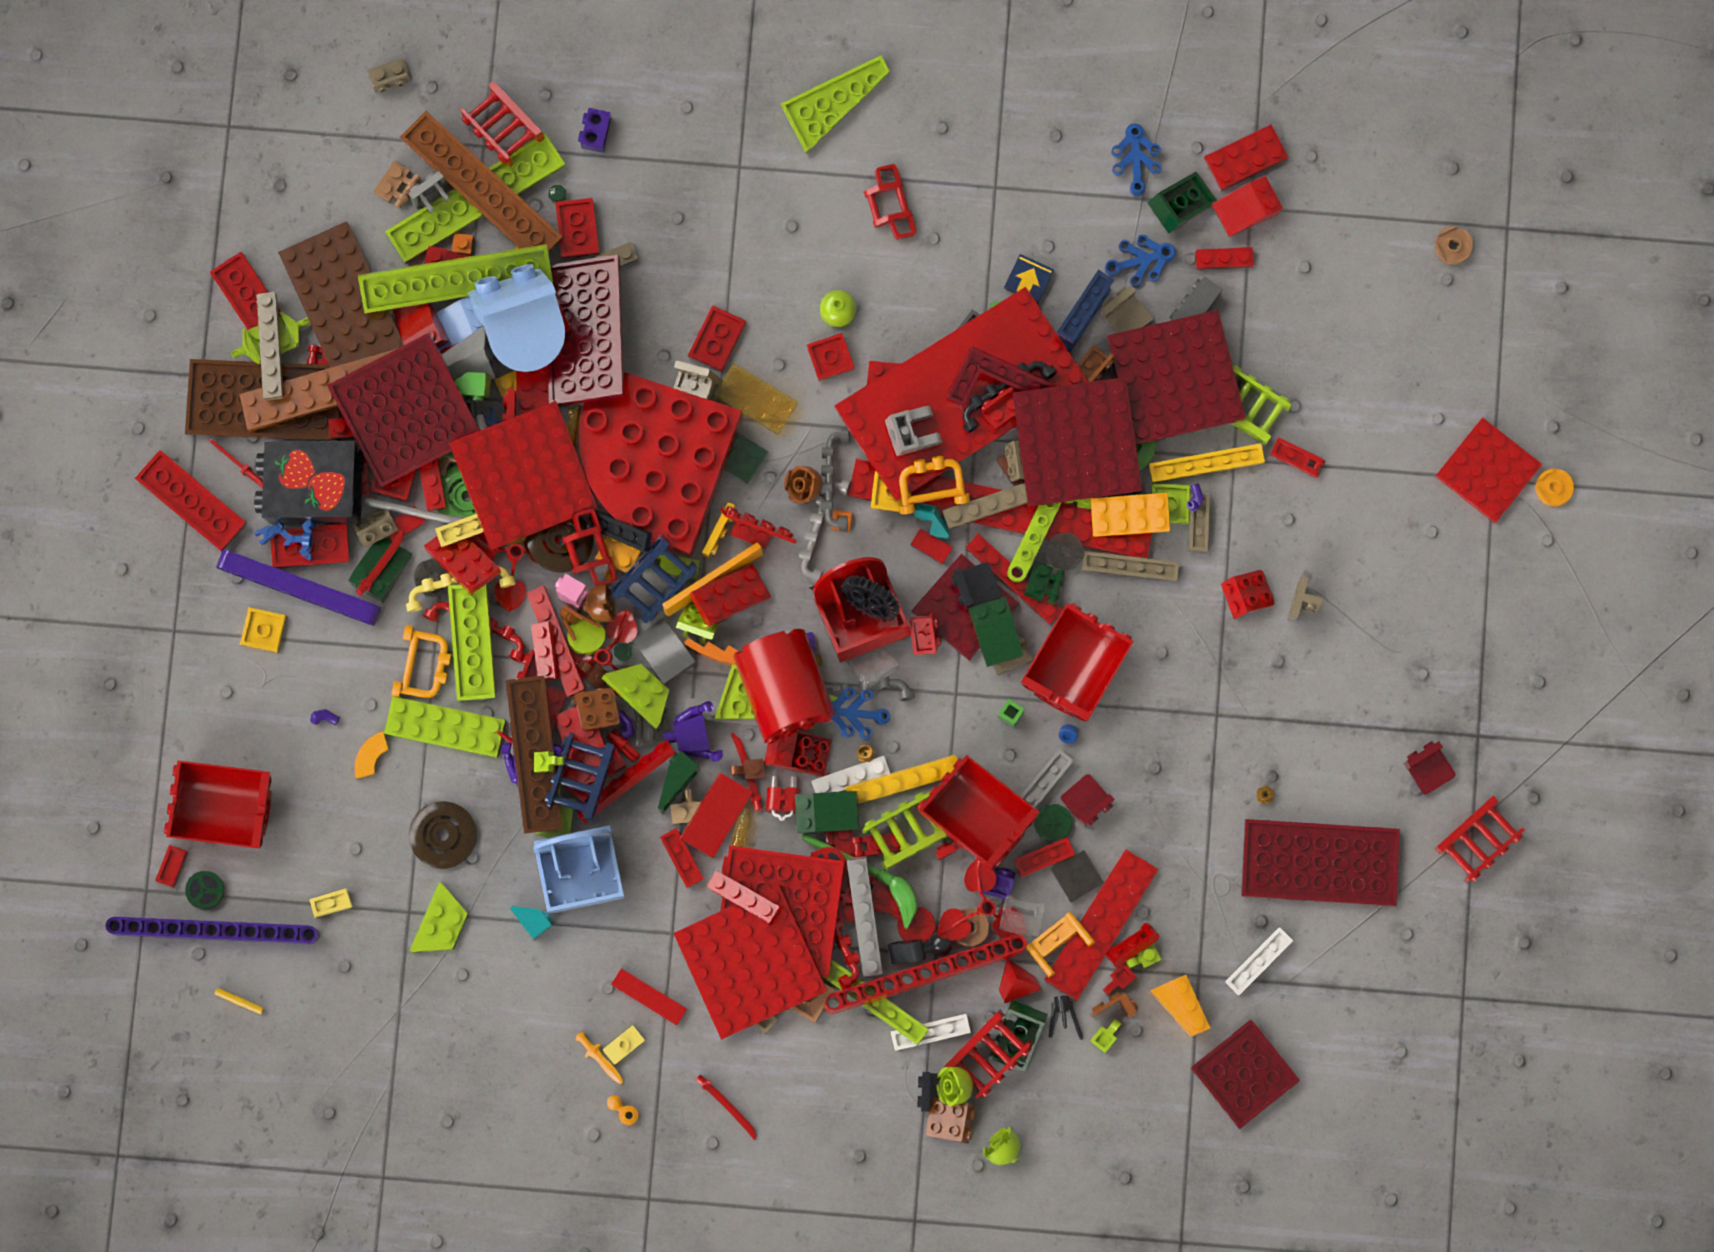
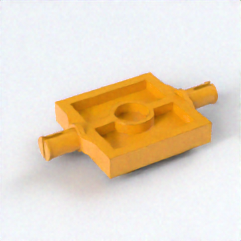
[595,536,642,580]

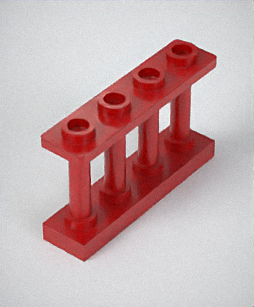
[460,81,545,167]
[1434,795,1525,883]
[944,1010,1033,1099]

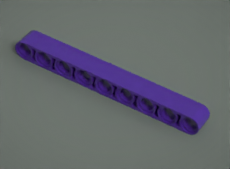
[216,549,381,626]

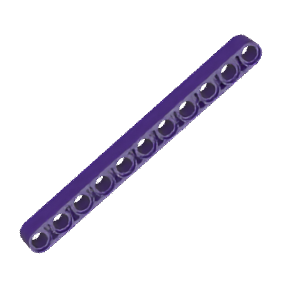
[105,917,320,944]

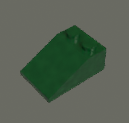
[1148,171,1217,234]
[348,538,413,603]
[969,597,1023,667]
[658,751,700,814]
[795,791,860,833]
[989,1000,1048,1072]

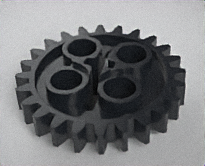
[841,575,900,622]

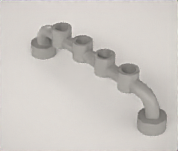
[799,479,851,585]

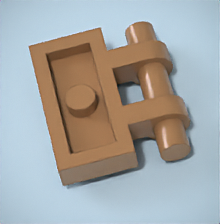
[373,161,421,209]

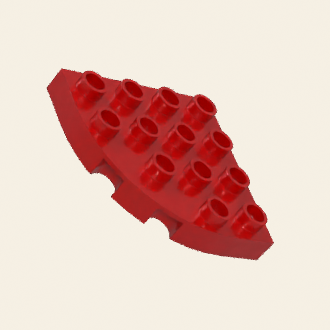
[579,372,744,557]

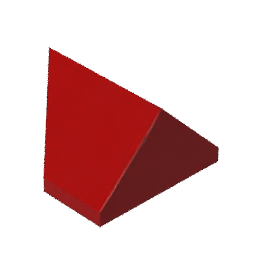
[999,959,1041,1003]

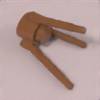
[560,605,601,641]

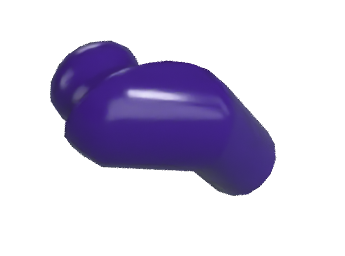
[1187,483,1204,511]
[310,709,340,725]
[618,710,634,740]

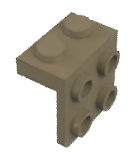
[1100,286,1152,333]

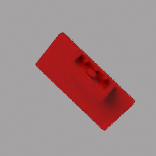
[720,506,797,549]

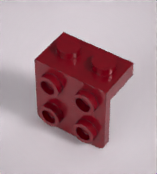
[1404,741,1456,795]
[1061,774,1115,827]

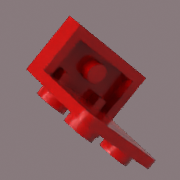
[1221,570,1274,619]

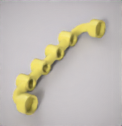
[406,566,516,612]

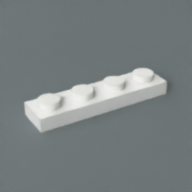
[811,756,890,793]
[1225,927,1293,996]
[891,1014,971,1051]

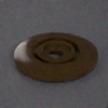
[527,516,593,573]
[409,801,477,869]

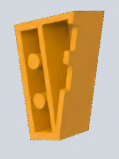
[1149,975,1210,1037]

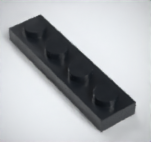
[587,509,652,552]

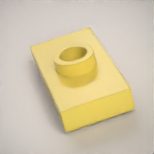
[309,888,353,918]
[603,1025,645,1065]

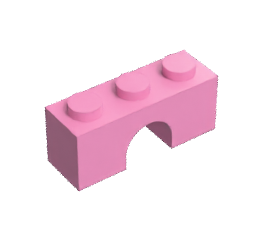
[555,574,588,611]

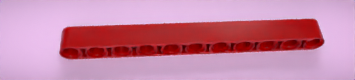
[824,934,1027,1014]

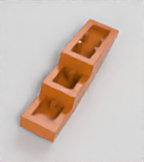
[684,638,738,666]

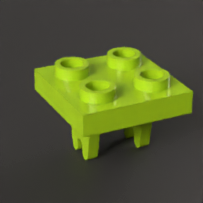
[676,604,721,644]

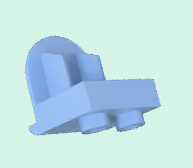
[468,264,565,371]
[533,825,625,914]

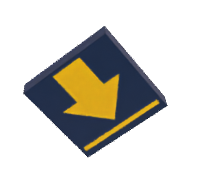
[1004,254,1054,304]

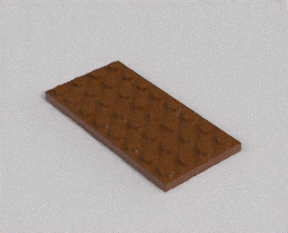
[278,221,404,368]
[185,359,340,441]

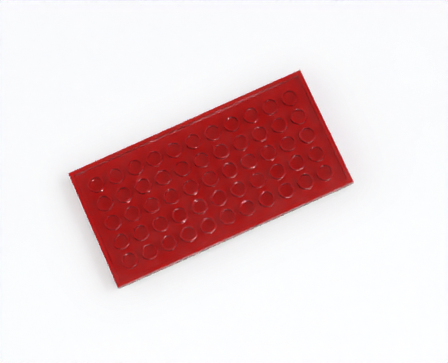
[834,287,1087,502]

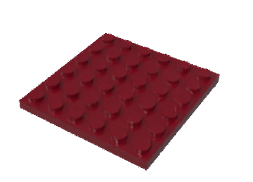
[1107,310,1246,445]
[327,332,481,487]
[1012,377,1142,507]

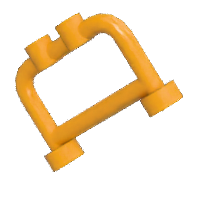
[899,456,970,514]
[392,625,451,698]

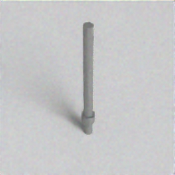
[365,498,464,524]

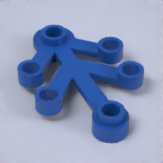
[1111,123,1162,197]
[1105,234,1176,288]
[831,687,890,739]

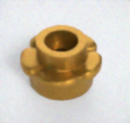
[856,744,875,763]
[1256,785,1275,804]

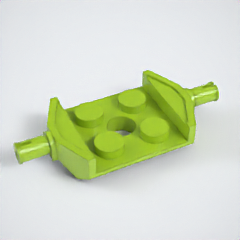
[230,312,311,364]

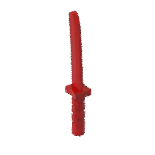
[209,438,263,489]

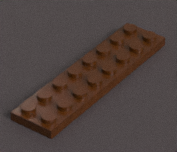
[505,676,563,834]

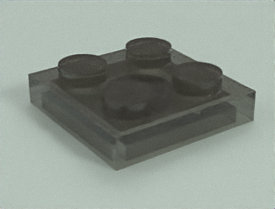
[1051,850,1104,903]

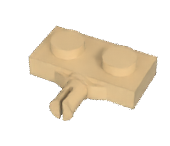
[670,789,702,824]

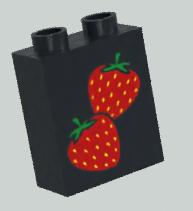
[254,441,363,524]

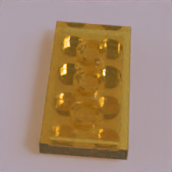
[714,363,798,435]

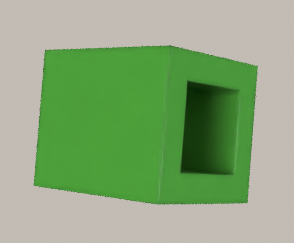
[997,699,1025,728]

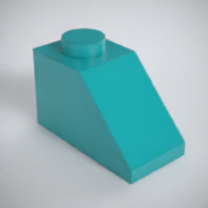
[510,906,553,940]

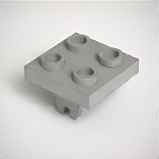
[408,171,450,214]

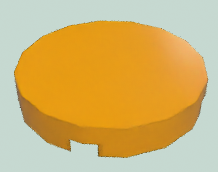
[1535,469,1574,507]

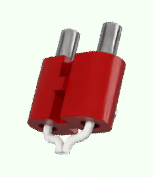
[766,776,801,821]

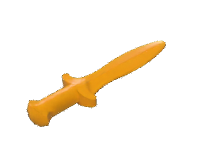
[576,1032,623,1084]

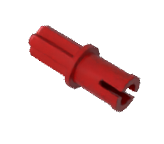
[606,729,641,762]

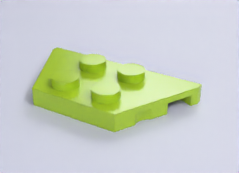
[602,664,669,729]
[410,882,468,953]

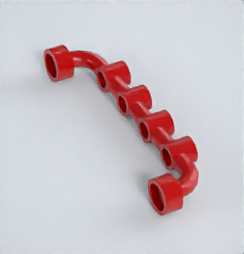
[423,602,525,663]
[835,918,860,990]

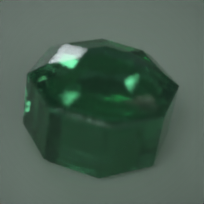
[548,185,567,204]
[614,642,632,661]

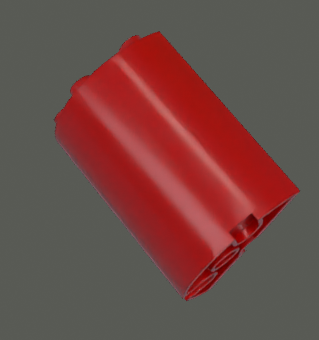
[1021,603,1134,722]
[733,629,836,744]
[917,755,1039,870]
[164,760,272,849]

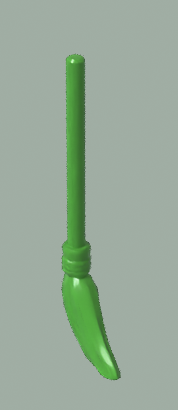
[801,833,918,929]

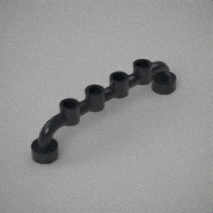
[963,361,1057,434]

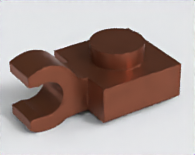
[578,661,609,689]
[731,758,765,781]

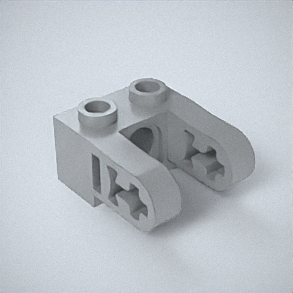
[885,406,942,456]

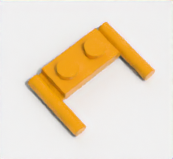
[1026,912,1095,978]

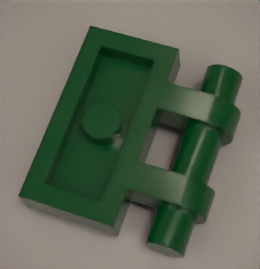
[1023,560,1065,605]

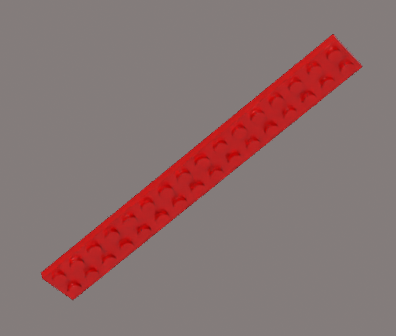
[848,458,1152,558]

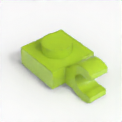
[534,751,564,773]
[1125,943,1161,969]
[1090,1019,1121,1053]

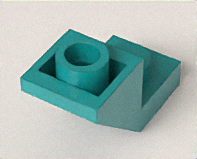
[914,503,950,539]

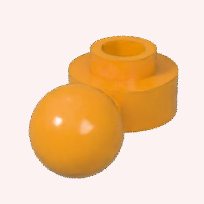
[607,1095,638,1125]

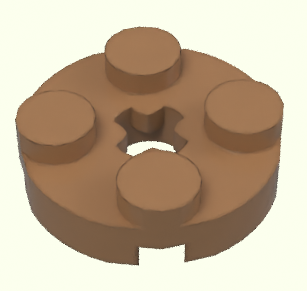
[1434,226,1473,265]
[955,908,989,947]

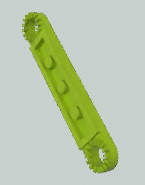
[1008,502,1062,583]

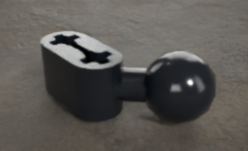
[888,932,953,964]

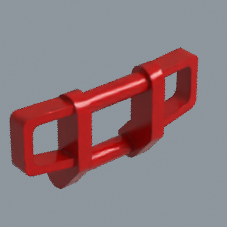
[863,164,916,240]
[562,509,617,586]

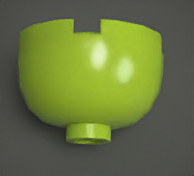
[819,289,857,328]
[936,1067,973,1106]
[983,1126,1021,1166]

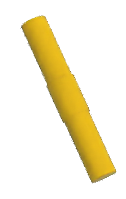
[215,988,264,1015]

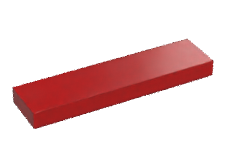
[611,968,687,1026]

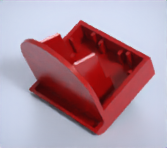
[813,557,911,663]

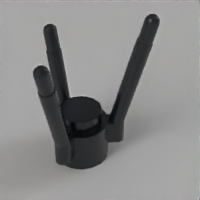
[1049,995,1083,1040]

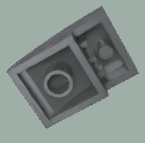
[633,618,696,685]

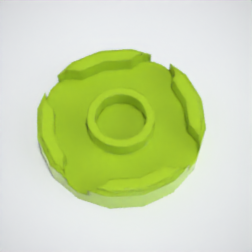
[567,618,606,655]

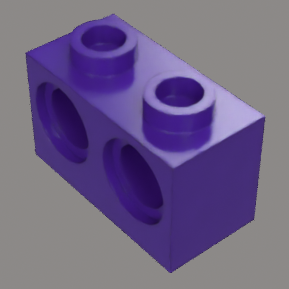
[578,108,612,153]

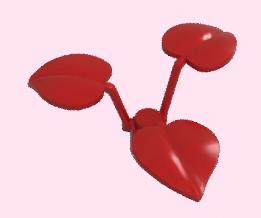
[471,533,559,611]
[570,610,638,698]
[938,859,1027,941]

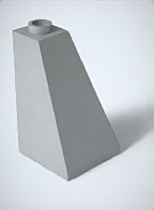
[442,326,497,380]

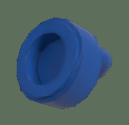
[1059,724,1079,743]

